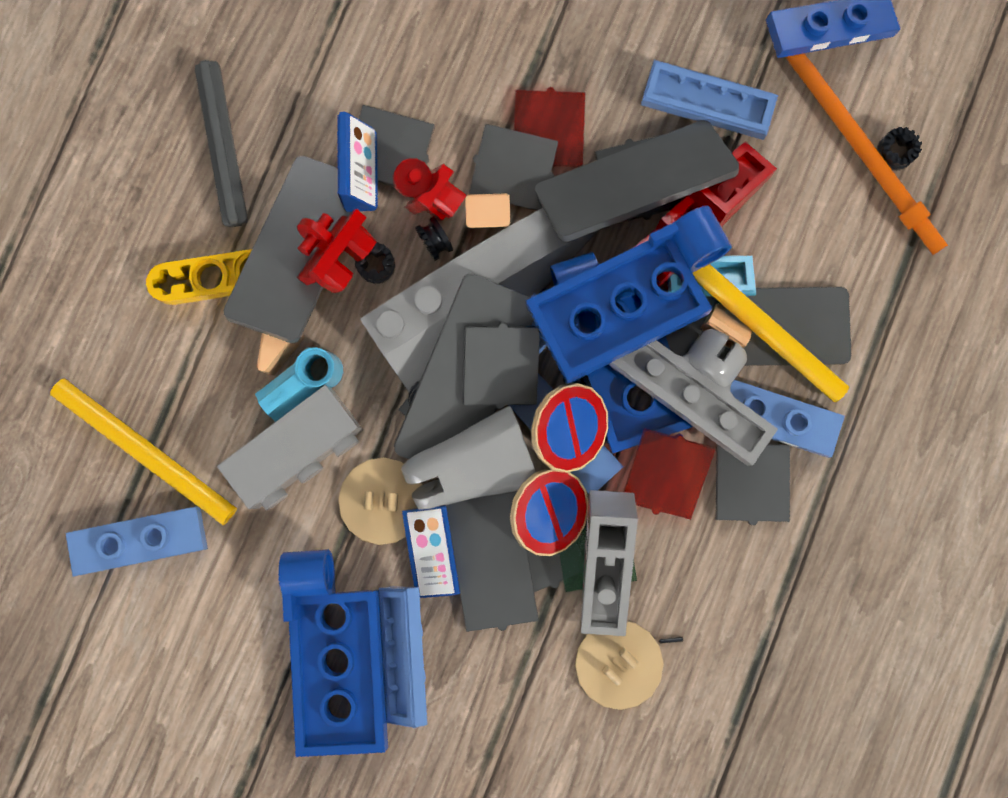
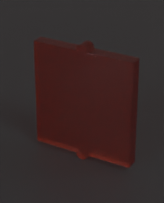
[514,87,585,167]
[623,428,715,520]

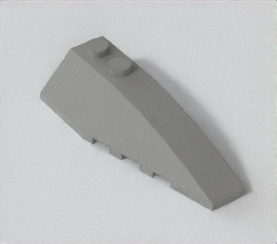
[360,208,599,392]

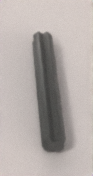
[194,60,248,227]

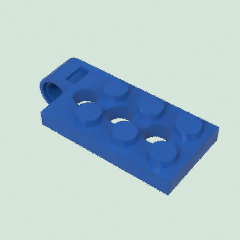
[526,206,732,384]
[550,252,693,454]
[278,549,388,757]

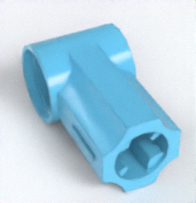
[255,347,343,422]

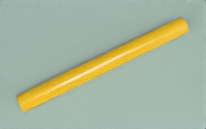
[693,264,849,402]
[50,378,237,525]

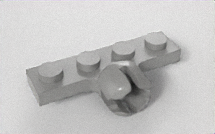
[608,329,778,466]

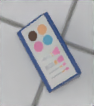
[337,112,378,212]
[402,505,460,598]

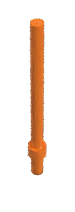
[785,53,948,255]

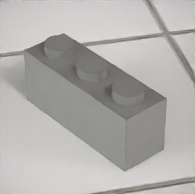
[217,385,363,511]

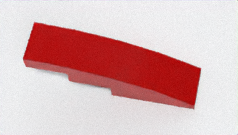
[633,141,777,287]

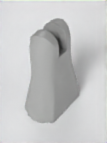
[401,405,536,509]

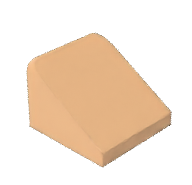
[465,193,510,228]
[700,303,752,348]
[257,333,304,375]

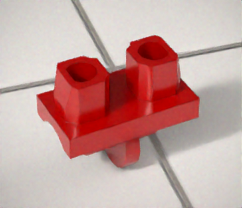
[393,158,467,221]
[297,209,377,293]

